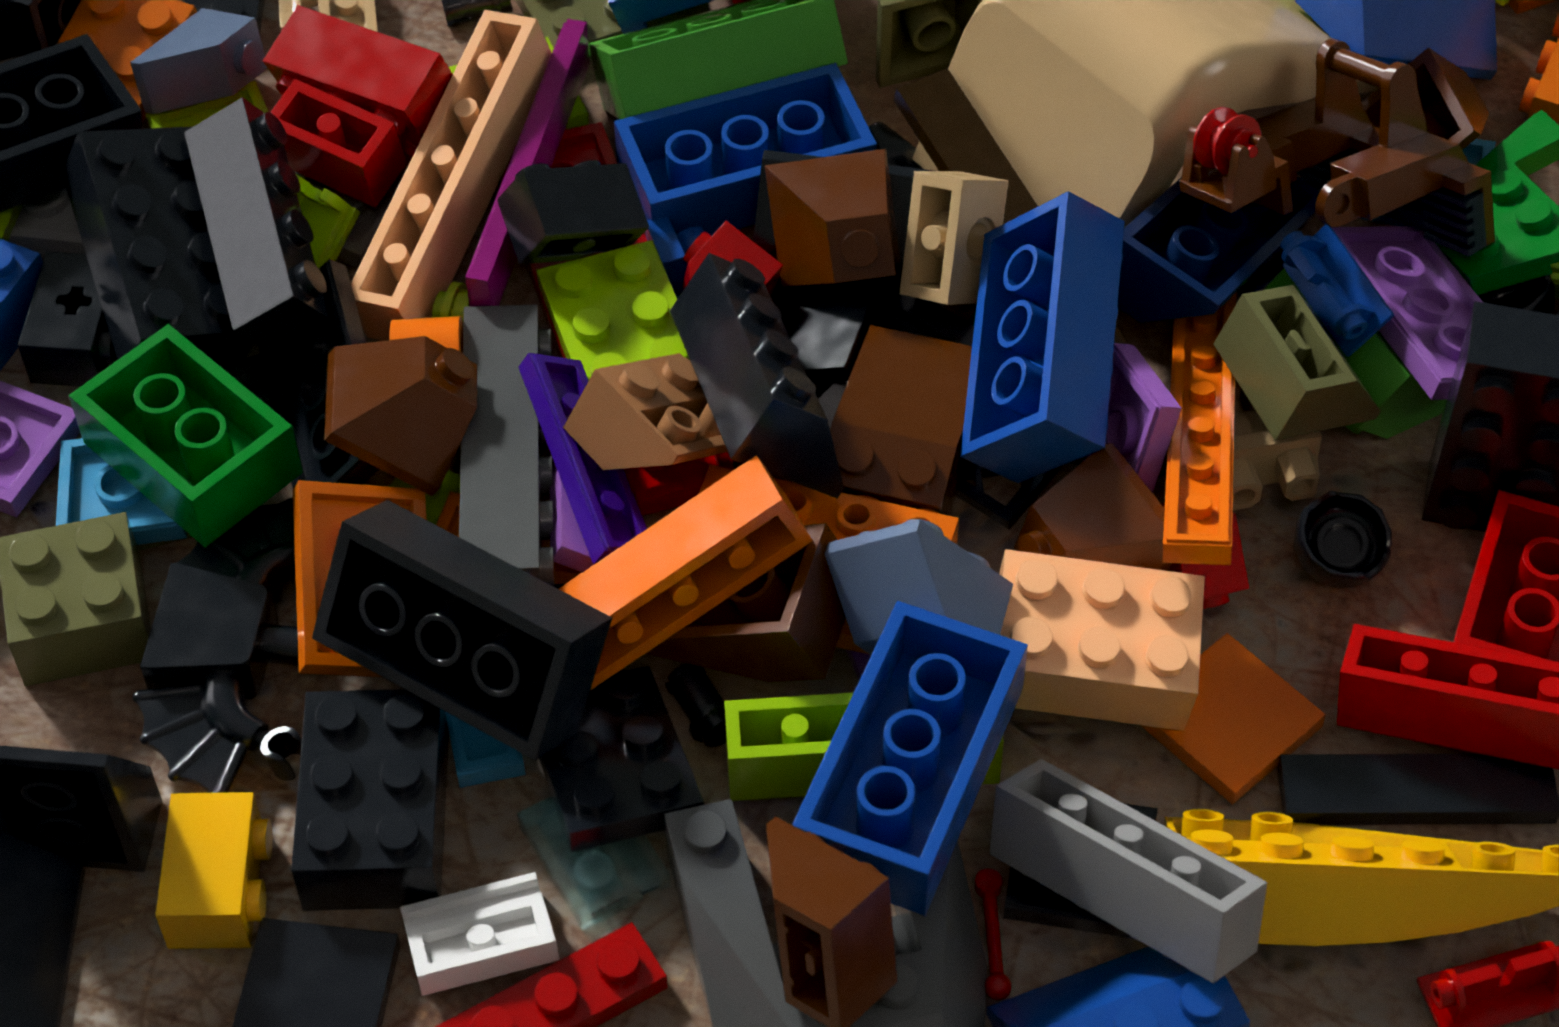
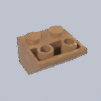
[563,353,728,470]

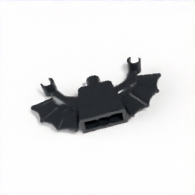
[132,497,302,793]

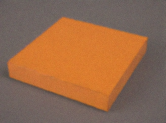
[1140,633,1326,805]

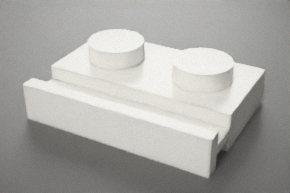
[400,872,560,996]

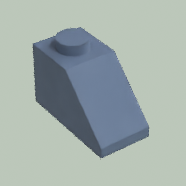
[130,8,267,114]

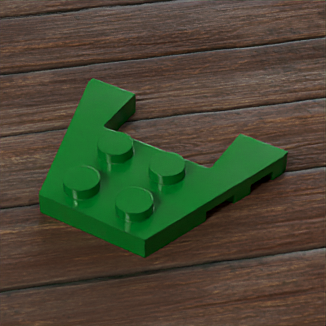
[1436,110,1559,295]

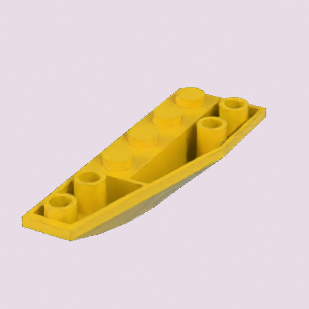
[1164,809,1559,946]

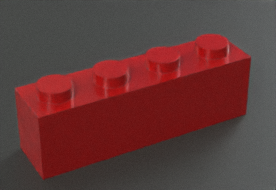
[1336,624,1559,769]

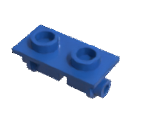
[1281,224,1395,357]

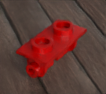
[1416,940,1559,1027]

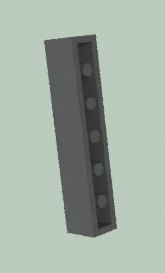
[459,304,555,586]

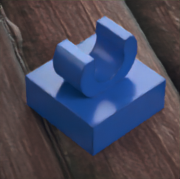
[645,216,704,299]

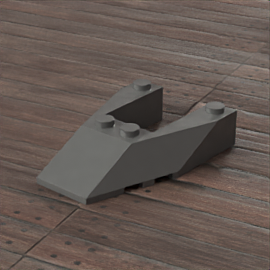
[664,799,987,1027]

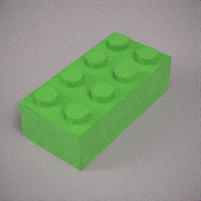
[589,0,848,119]

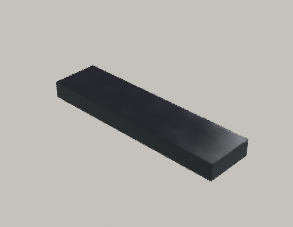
[1277,753,1559,825]

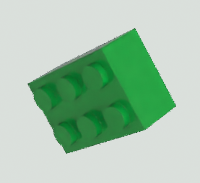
[68,324,303,548]

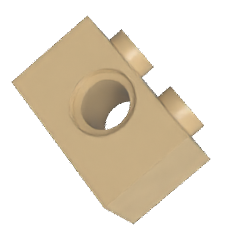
[899,171,1009,305]

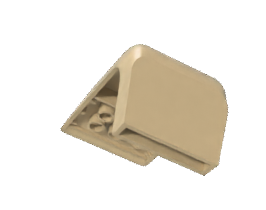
[912,0,1379,228]

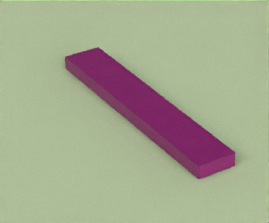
[465,19,590,307]

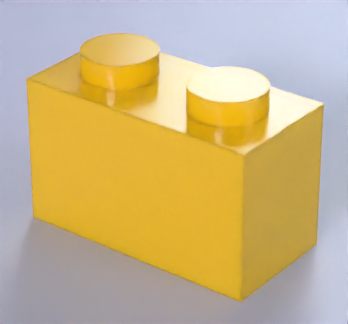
[155,792,273,949]

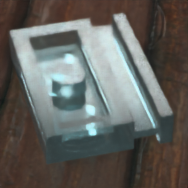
[517,796,670,931]

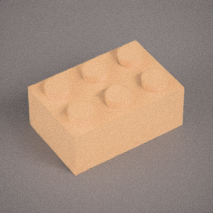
[999,549,1205,731]

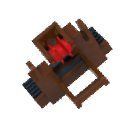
[1179,38,1495,257]

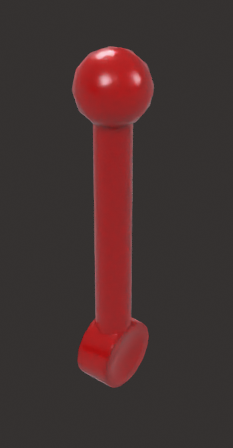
[974,868,1012,1001]

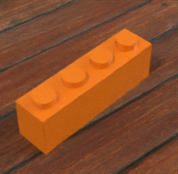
[559,455,813,690]

